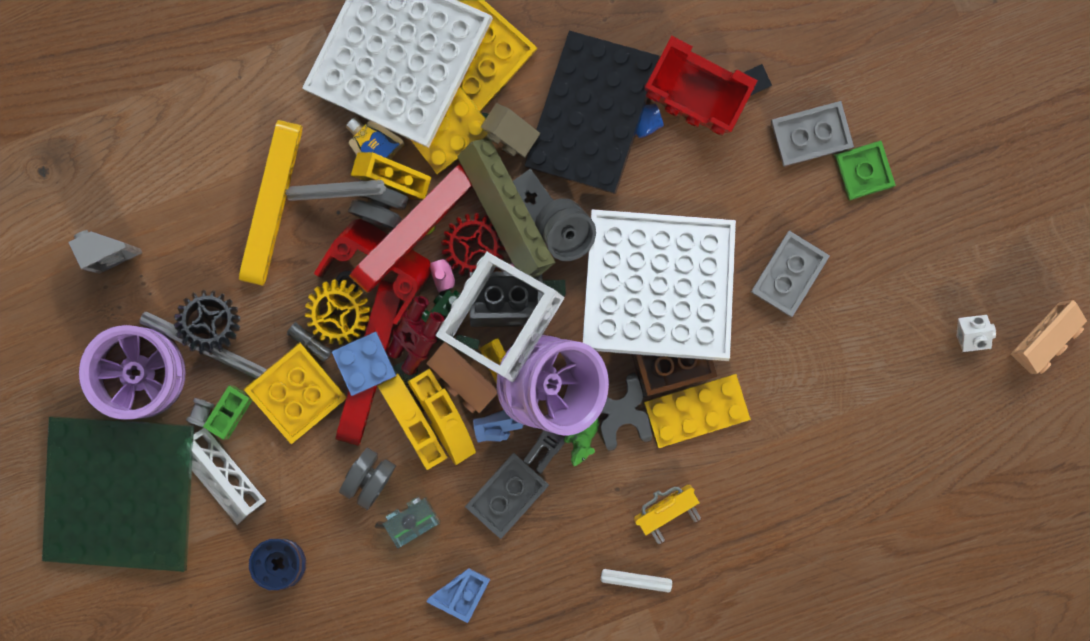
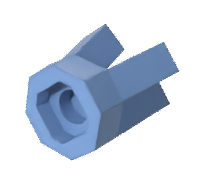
[473,410,523,442]

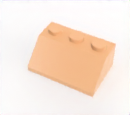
[1010,300,1087,374]

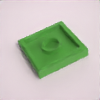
[834,140,896,201]

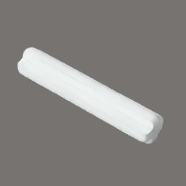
[601,569,672,592]

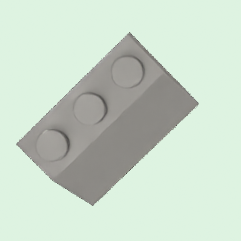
[68,230,143,274]

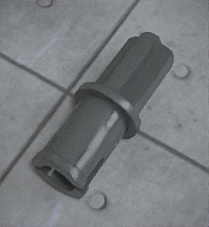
[286,322,332,361]

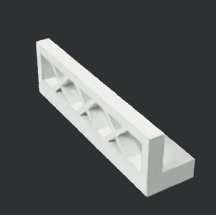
[176,428,266,525]

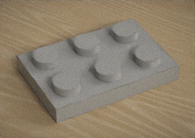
[771,101,854,167]
[751,231,830,317]

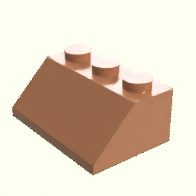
[426,342,498,413]

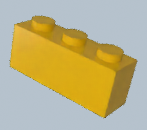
[351,152,431,200]

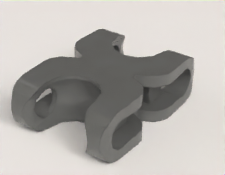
[600,373,652,451]

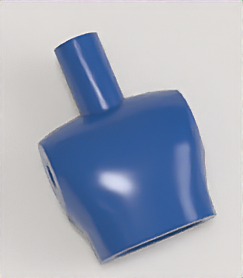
[636,103,664,138]

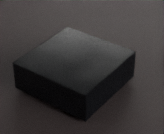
[743,64,772,96]

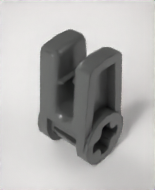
[523,430,566,473]

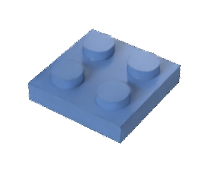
[332,332,397,396]

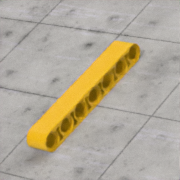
[239,120,303,286]

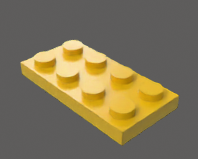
[644,374,751,448]

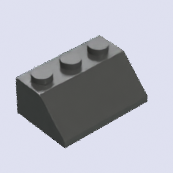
[470,272,543,327]

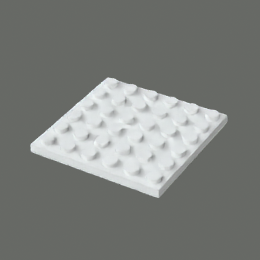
[302,0,493,148]
[583,210,736,361]

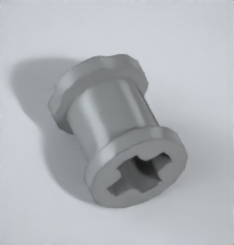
[186,398,215,427]

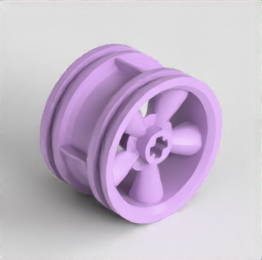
[79,325,186,419]
[497,334,609,435]

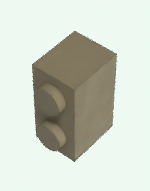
[481,103,540,157]

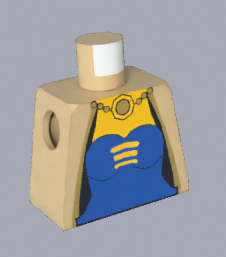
[346,117,405,159]

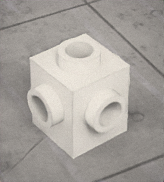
[957,315,996,352]

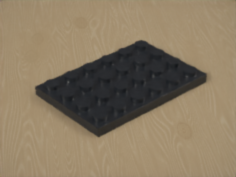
[525,30,660,194]

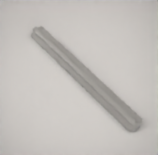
[140,312,267,378]

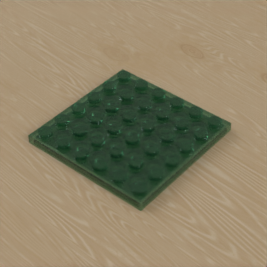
[42,416,194,572]

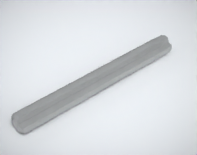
[285,180,386,201]

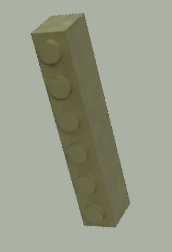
[457,138,555,278]

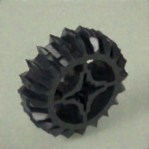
[174,290,240,355]

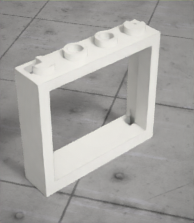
[435,252,564,382]

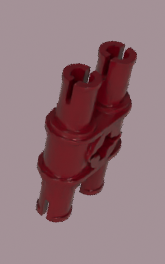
[387,296,444,375]

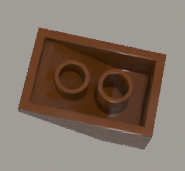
[632,354,717,397]

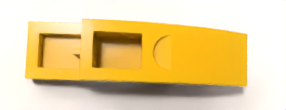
[408,368,476,465]
[377,373,448,470]

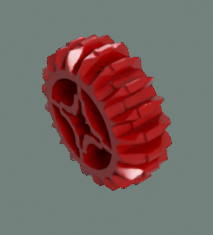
[441,213,506,278]

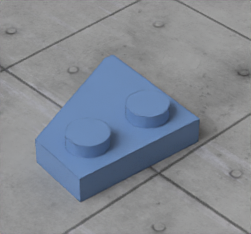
[427,568,490,623]

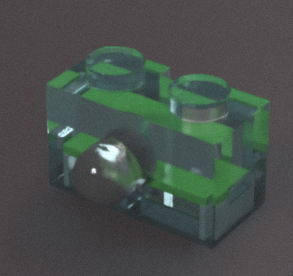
[383,496,441,549]

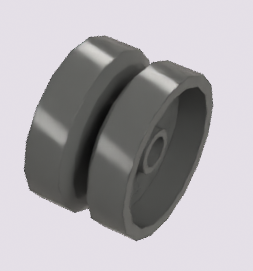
[348,180,409,229]
[535,199,597,261]
[339,447,397,511]

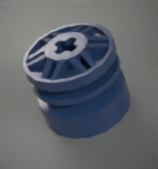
[249,539,306,590]

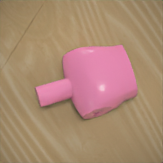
[430,259,455,292]

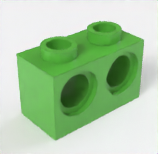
[203,385,253,440]

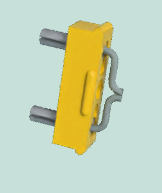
[633,485,701,544]

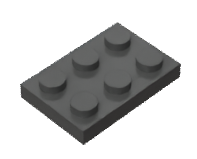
[465,453,549,539]

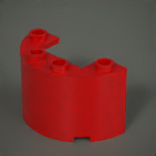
[645,35,758,136]

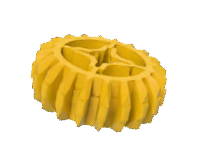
[305,279,370,345]

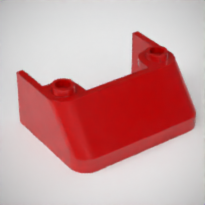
[313,219,432,325]

